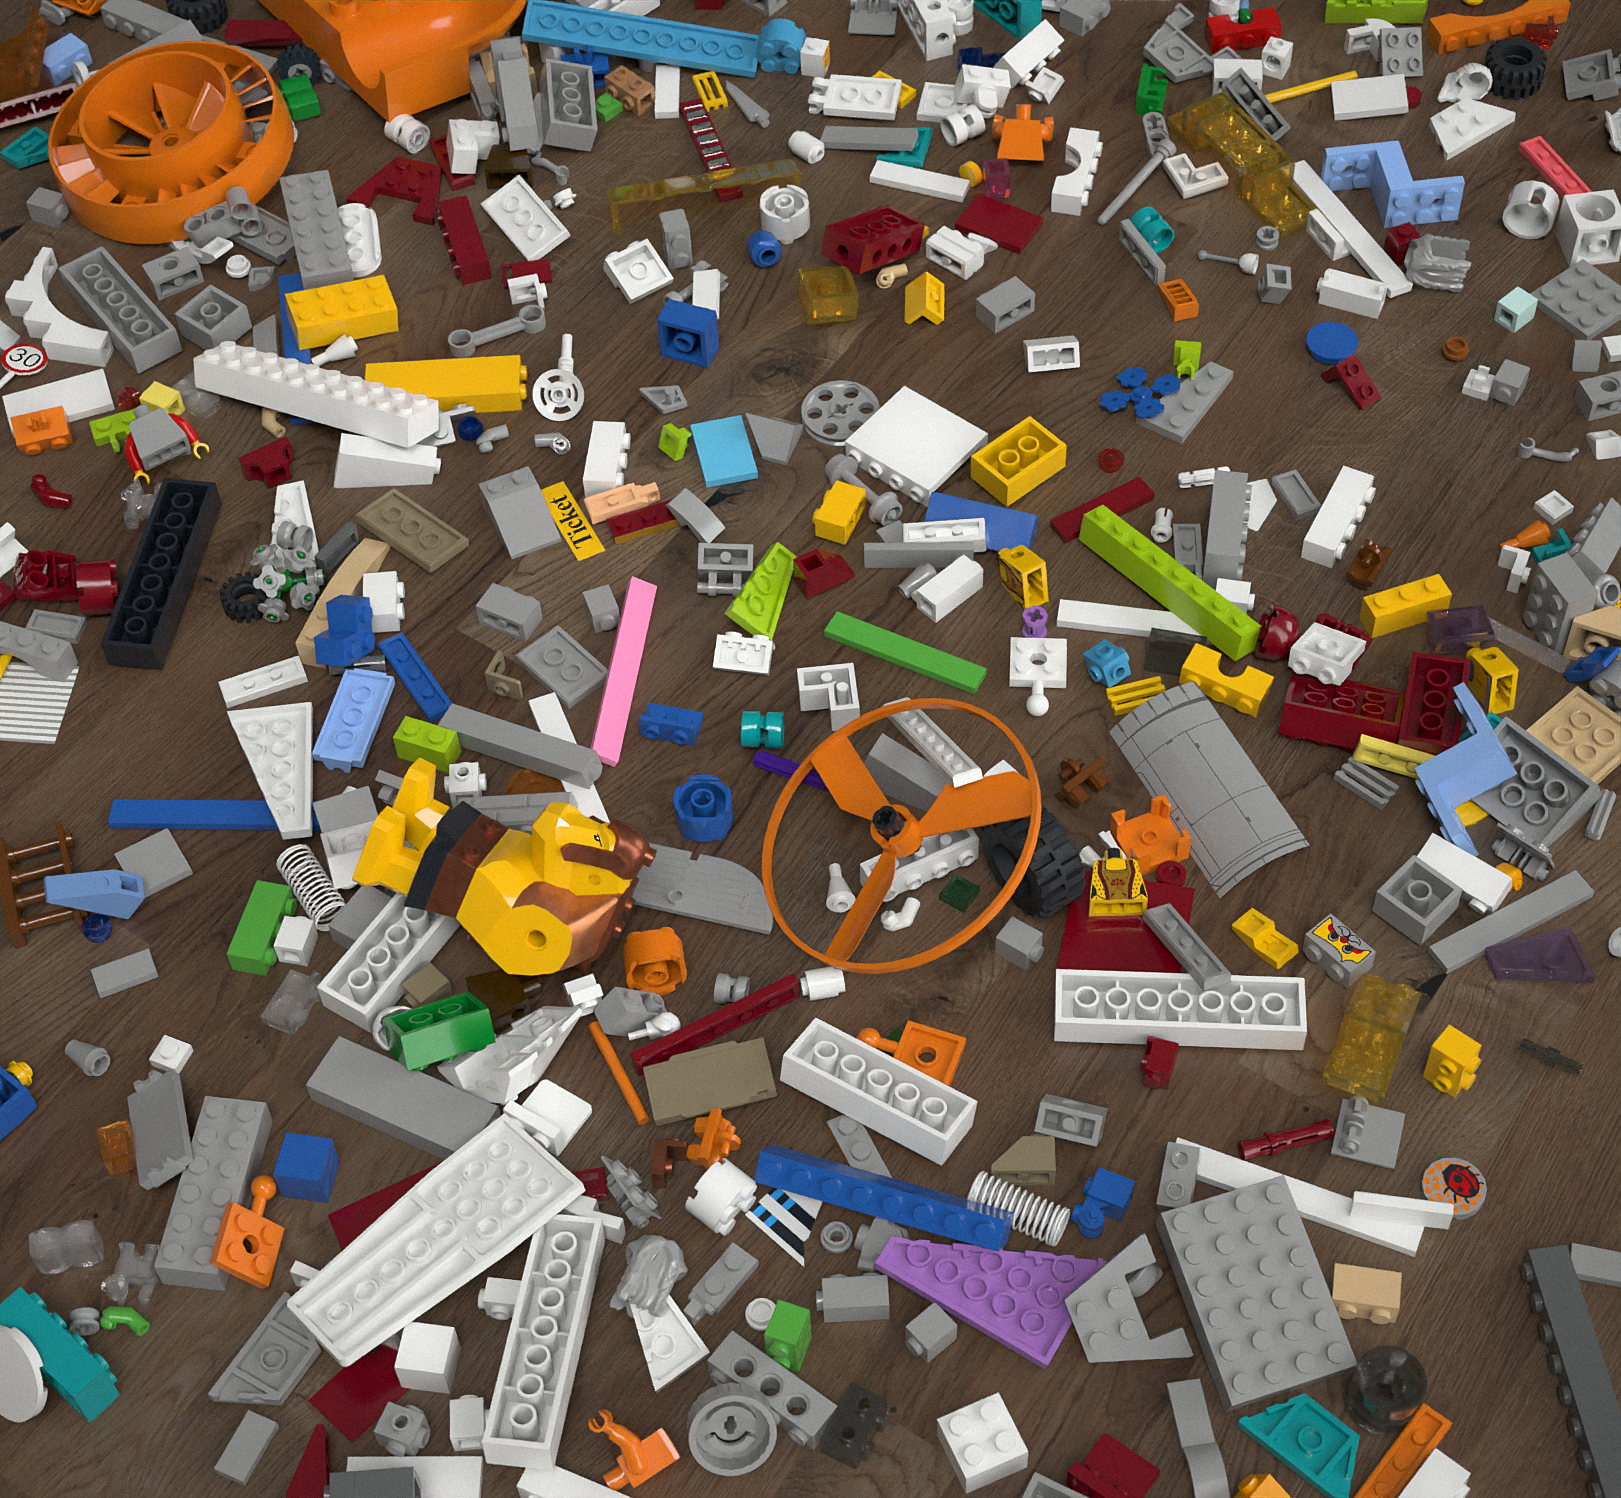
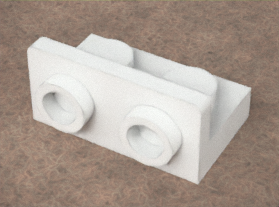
[713,632,775,676]

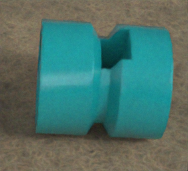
[1130,206,1175,253]
[741,710,784,749]

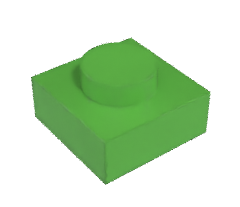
[595,93,623,122]

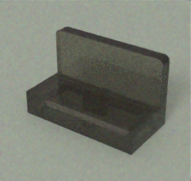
[1145,627,1207,677]

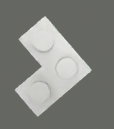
[446,119,500,174]
[797,663,860,731]

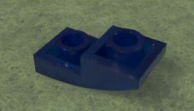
[957,47,1006,69]

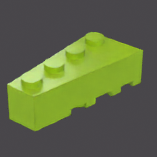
[1325,0,1428,23]

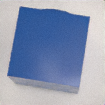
[273,1133,340,1203]

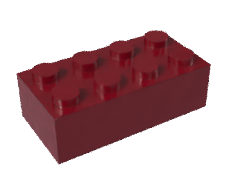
[1398,652,1470,756]

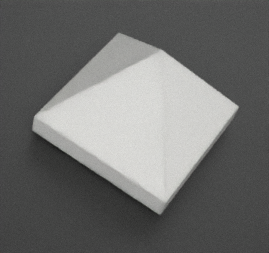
[968,233,998,254]

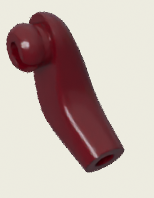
[30,474,73,508]

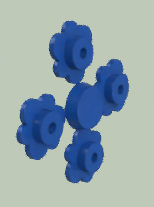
[1100,368,1181,418]

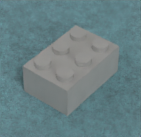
[1523,553,1598,656]

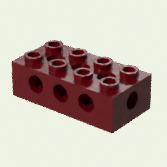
[820,204,925,274]

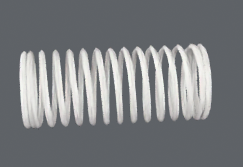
[276,844,346,931]
[967,1171,1070,1247]

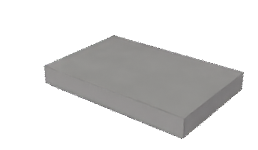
[515,625,608,709]

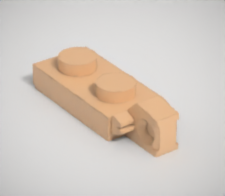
[584,482,660,524]

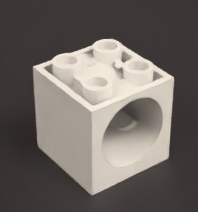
[1555,189,1621,267]

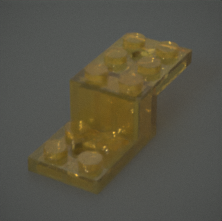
[1320,973,1422,1103]

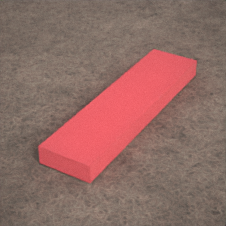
[1518,136,1592,198]

